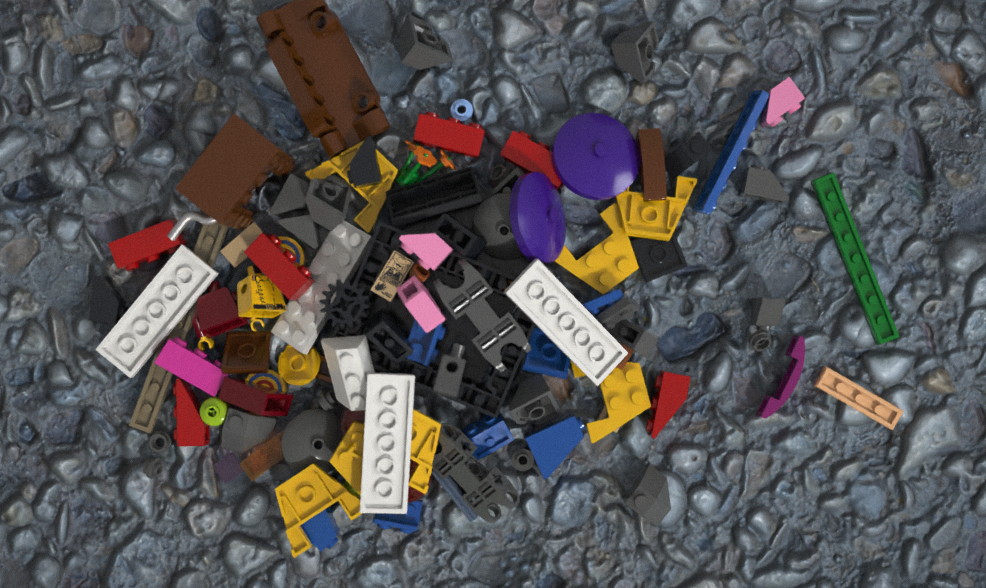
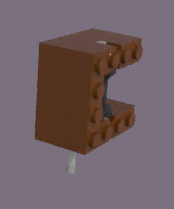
[167,113,296,241]

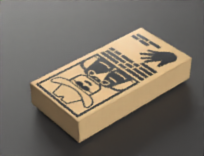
[371,250,415,302]

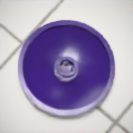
[551,113,640,200]
[510,172,566,264]

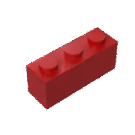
[413,112,485,159]
[500,130,561,189]
[108,219,187,271]
[244,233,315,300]

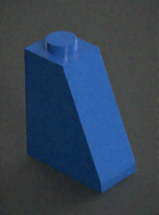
[525,414,585,479]
[300,506,340,552]

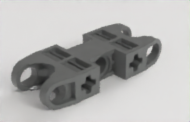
[433,259,532,372]
[432,422,520,523]

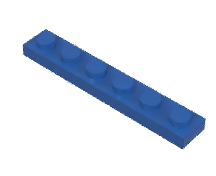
[692,90,770,215]

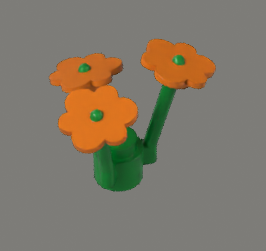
[396,139,456,186]

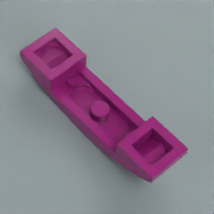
[756,335,805,419]

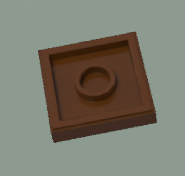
[221,331,273,374]

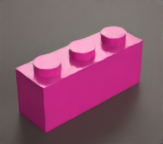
[154,336,229,397]

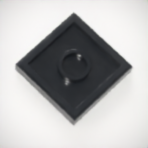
[630,232,688,283]

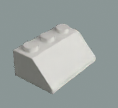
[321,335,375,411]

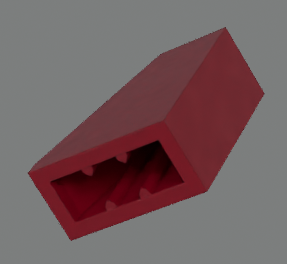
[218,377,294,416]

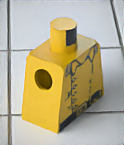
[237,265,287,318]

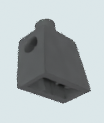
[433,343,466,399]

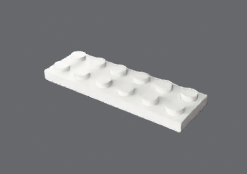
[271,220,372,355]
[95,245,219,378]
[504,258,628,386]
[360,372,415,514]

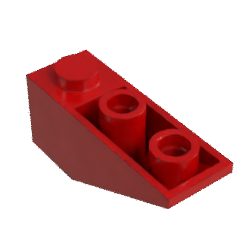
[646,370,691,439]
[173,378,210,447]

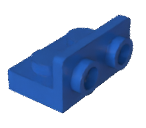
[582,289,624,317]
[406,319,446,367]
[461,412,515,460]
[372,498,423,533]

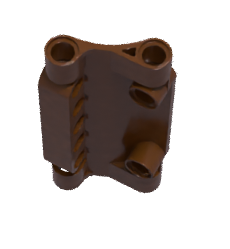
[256,0,391,158]

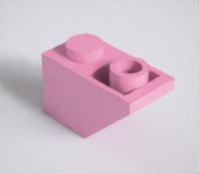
[761,77,805,128]
[399,233,453,270]
[396,275,446,333]

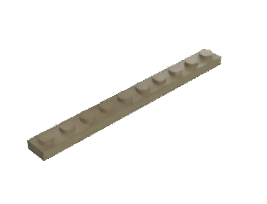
[129,222,228,433]

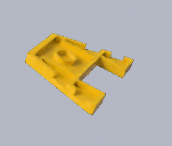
[305,140,399,234]
[616,176,697,241]
[555,202,639,295]
[570,360,651,444]
[347,408,441,494]
[330,421,364,495]
[275,462,362,558]

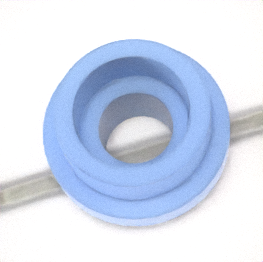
[451,99,473,122]

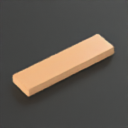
[814,366,903,430]

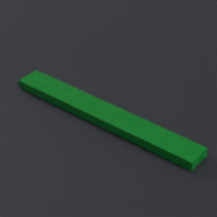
[811,172,900,345]

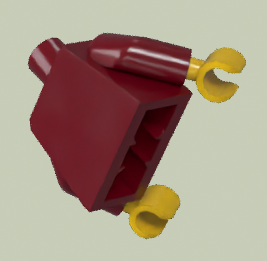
[191,281,265,351]

